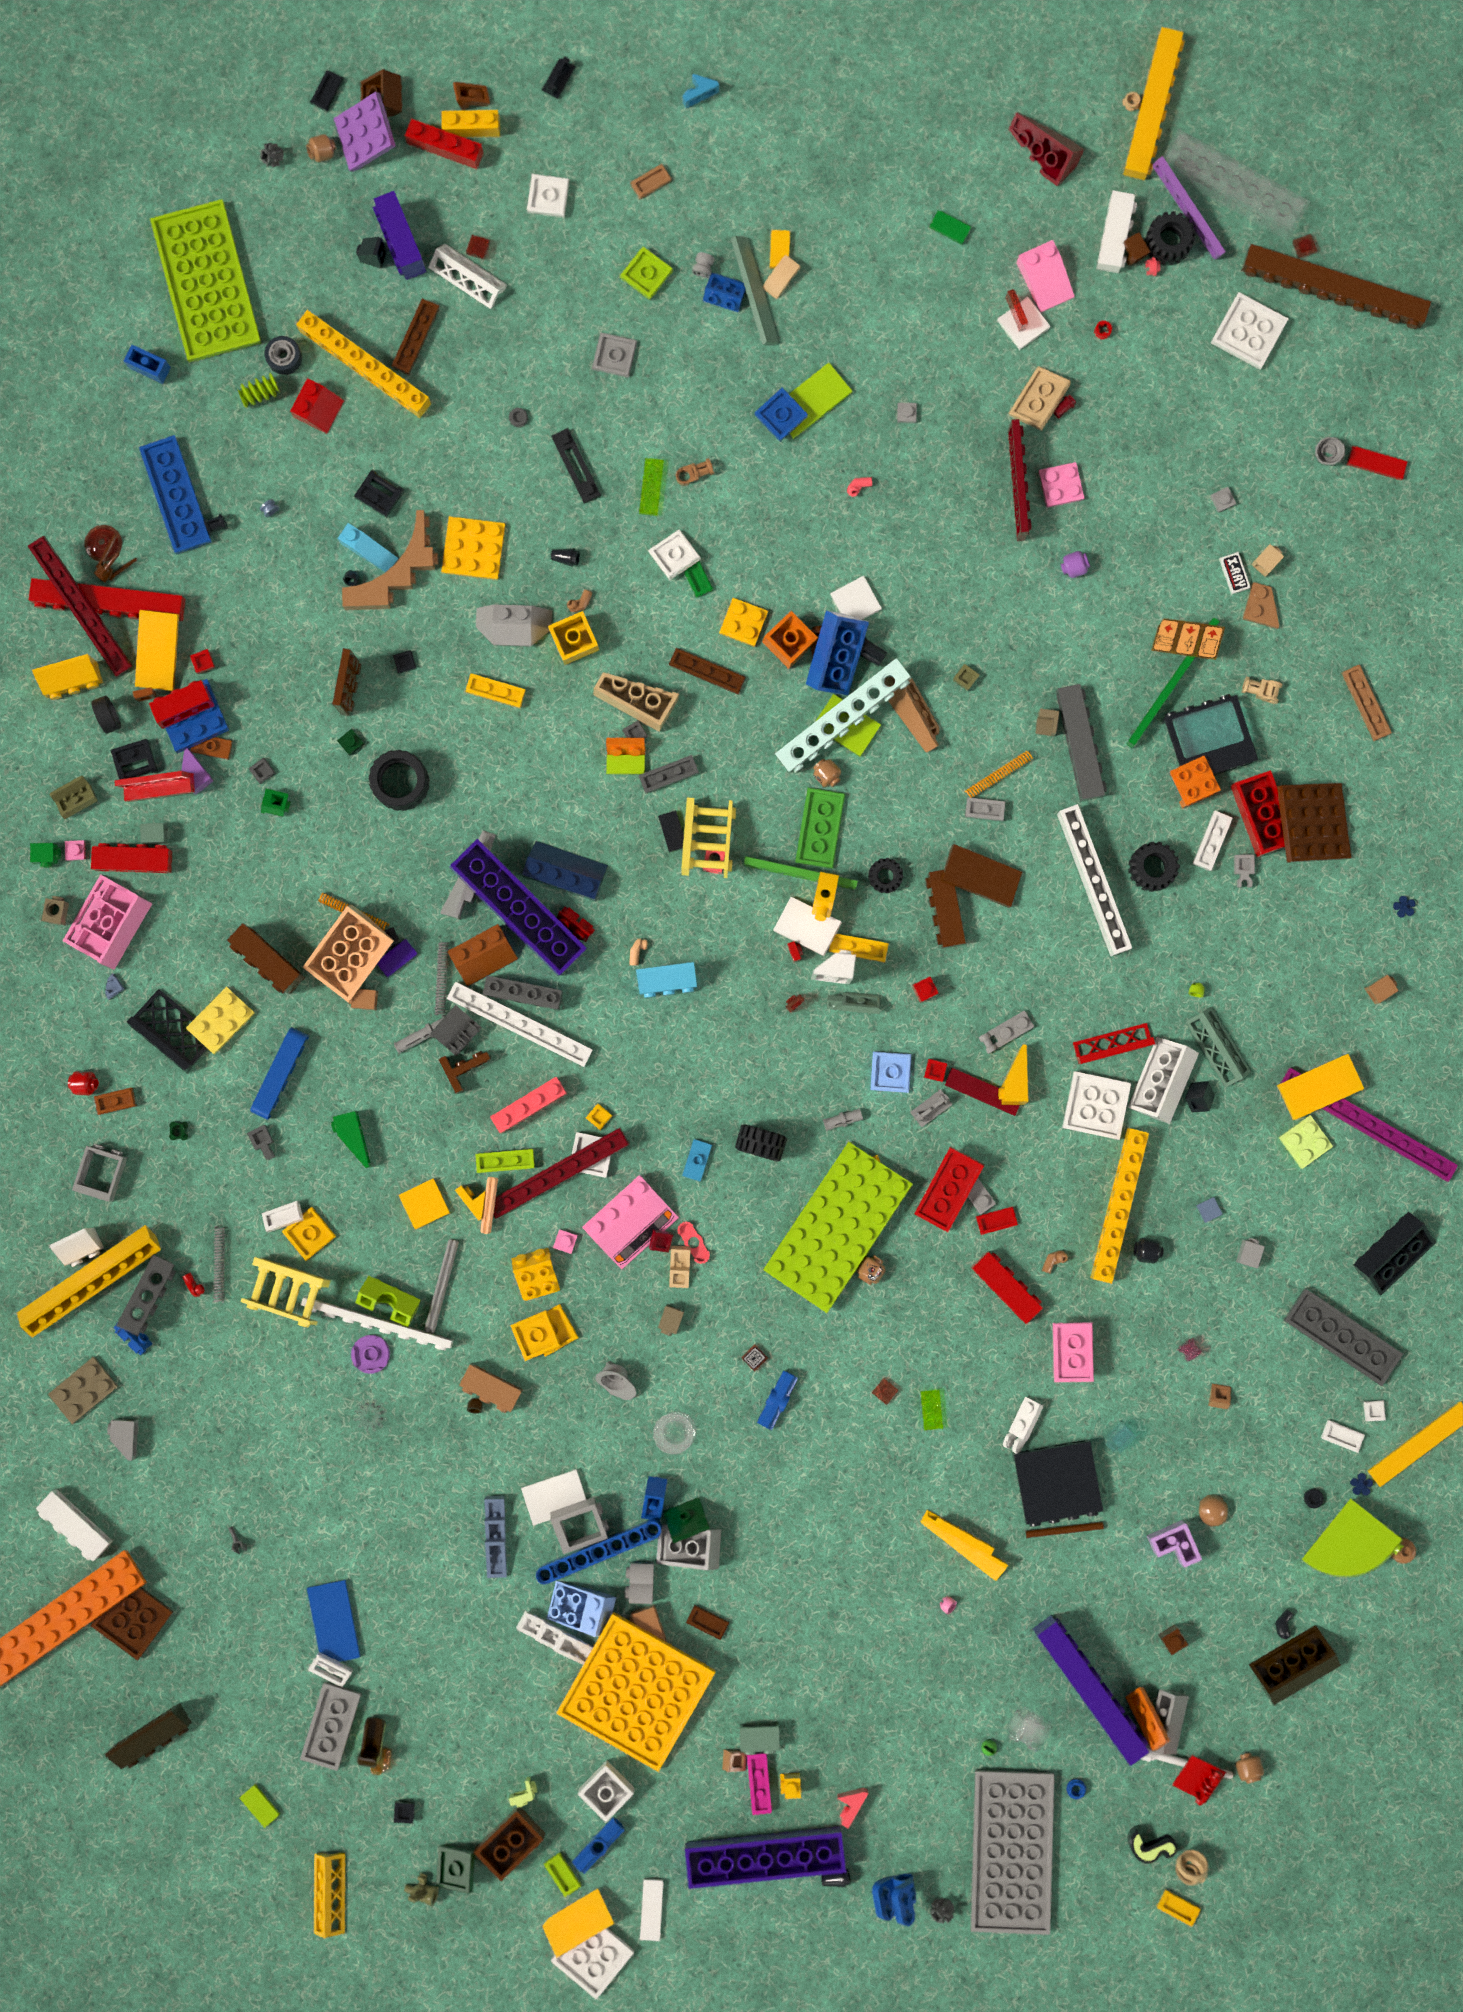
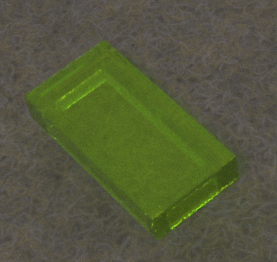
[920,1389,943,1431]

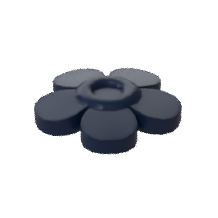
[1393,896,1415,918]
[1350,1473,1373,1496]

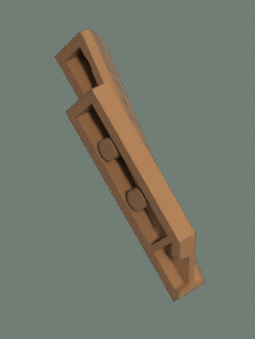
[884,677,940,752]

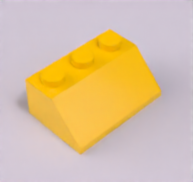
[32,654,103,700]

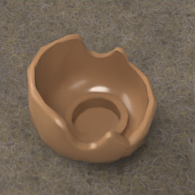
[1198,1494,1228,1527]

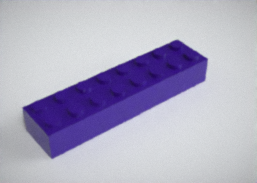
[449,839,587,976]
[1033,1615,1150,1767]
[685,1826,846,1889]

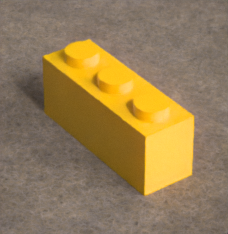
[442,110,500,138]

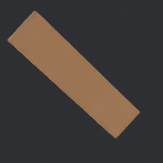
[1342,664,1392,741]

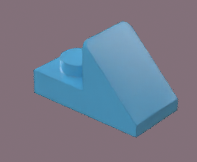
[682,74,719,109]

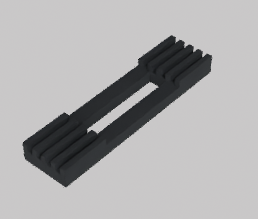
[551,428,601,504]

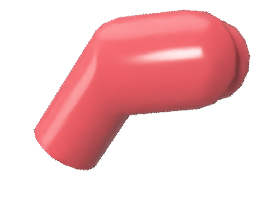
[847,477,872,497]

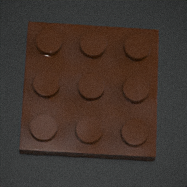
[332,648,361,716]
[91,1587,174,1661]

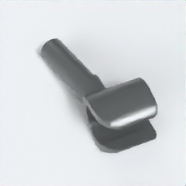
[228,1526,247,1555]

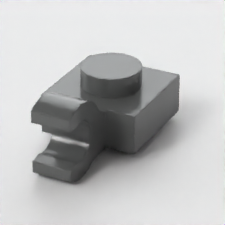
[247,1125,275,1160]

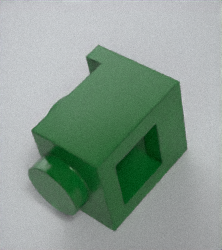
[261,788,291,817]

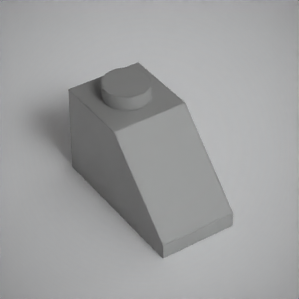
[107,1419,138,1461]

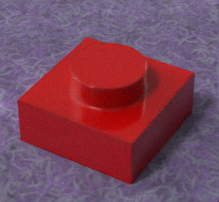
[190,649,215,674]
[787,941,803,963]
[924,1059,947,1082]

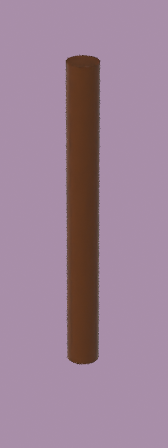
[1025,1522,1104,1538]

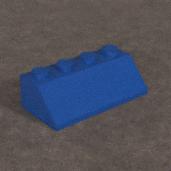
[806,610,869,695]

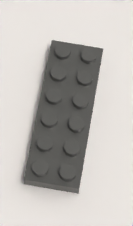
[1283,1288,1403,1386]

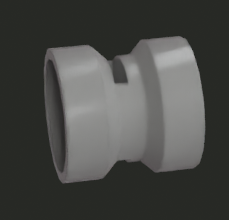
[692,252,715,278]

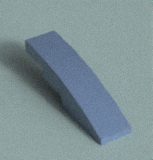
[484,1496,507,1578]

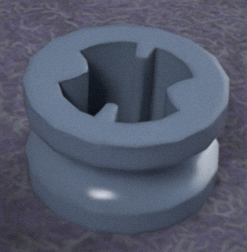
[260,499,279,518]

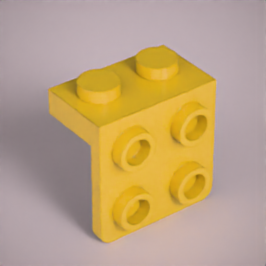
[511,1248,560,1301]

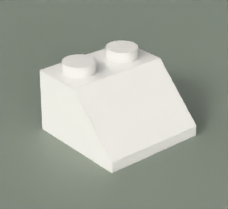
[49,1227,104,1267]

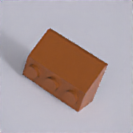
[447,924,518,986]

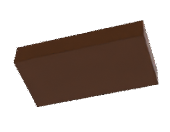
[686,1604,729,1640]

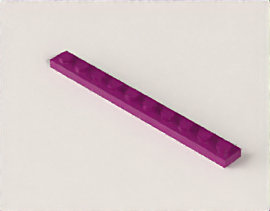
[1280,1068,1458,1182]

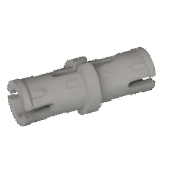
[823,1108,863,1131]

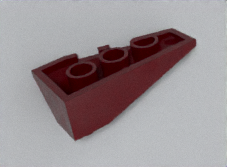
[1008,112,1085,186]

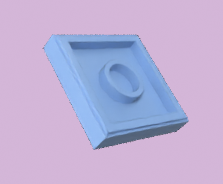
[870,1052,911,1093]

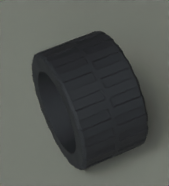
[368,750,430,811]

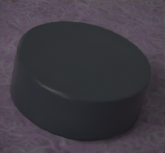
[1303,1488,1324,1509]

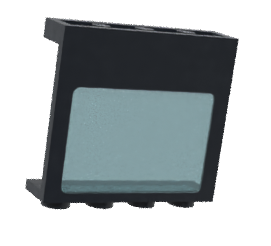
[1161,694,1258,775]

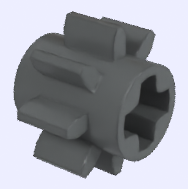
[260,143,284,168]
[930,1898,955,1924]

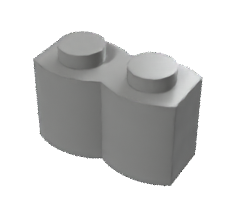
[625,1562,654,1604]

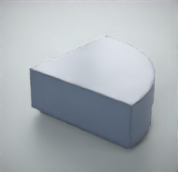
[105,973,125,1000]

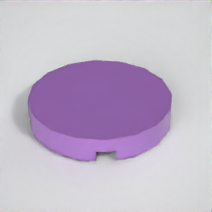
[351,1335,390,1374]

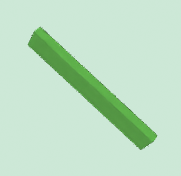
[744,856,858,890]

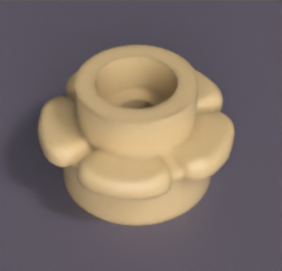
[1122,92,1141,111]

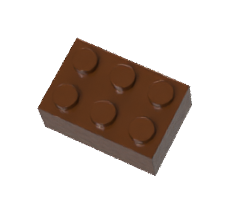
[474,1807,546,1881]

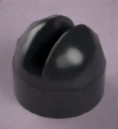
[343,570,359,586]

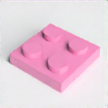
[1038,462,1084,508]

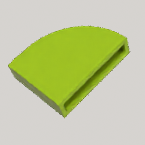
[1302,1498,1403,1578]

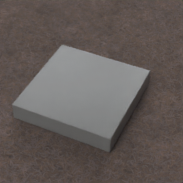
[592,332,637,378]

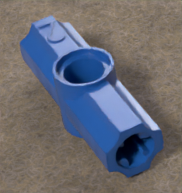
[757,1370,798,1430]
[572,1817,625,1874]

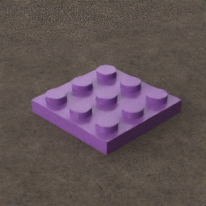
[334,92,396,172]

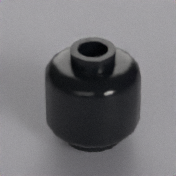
[1133,1237,1164,1264]

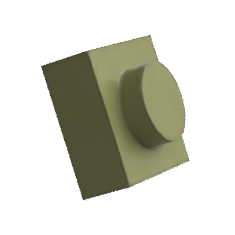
[953,664,979,691]

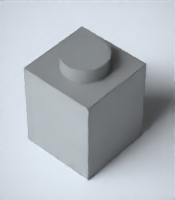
[1236,1238,1265,1269]

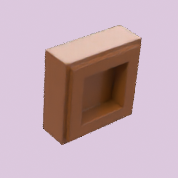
[132,687,157,702]

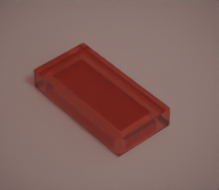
[1005,289,1028,332]

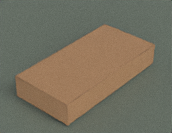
[630,164,672,200]

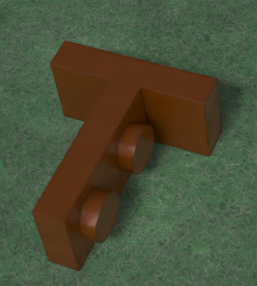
[438,1051,492,1094]

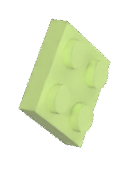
[1278,1115,1333,1169]

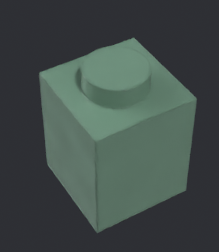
[140,823,171,845]

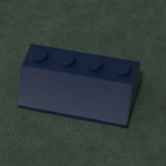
[522,841,608,901]

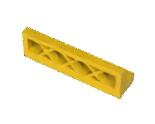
[314,1853,345,1938]

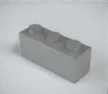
[1147,1690,1189,1755]

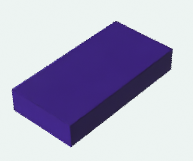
[377,939,418,977]

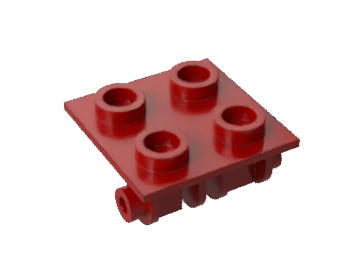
[1172,1755,1226,1806]

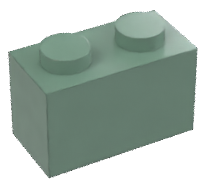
[740,1723,780,1755]

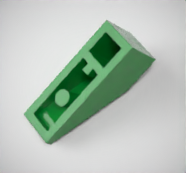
[331,1111,372,1168]

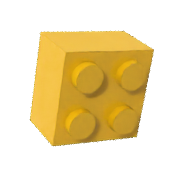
[548,611,599,665]

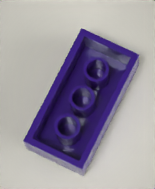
[372,191,426,280]

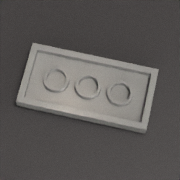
[300,1682,362,1771]

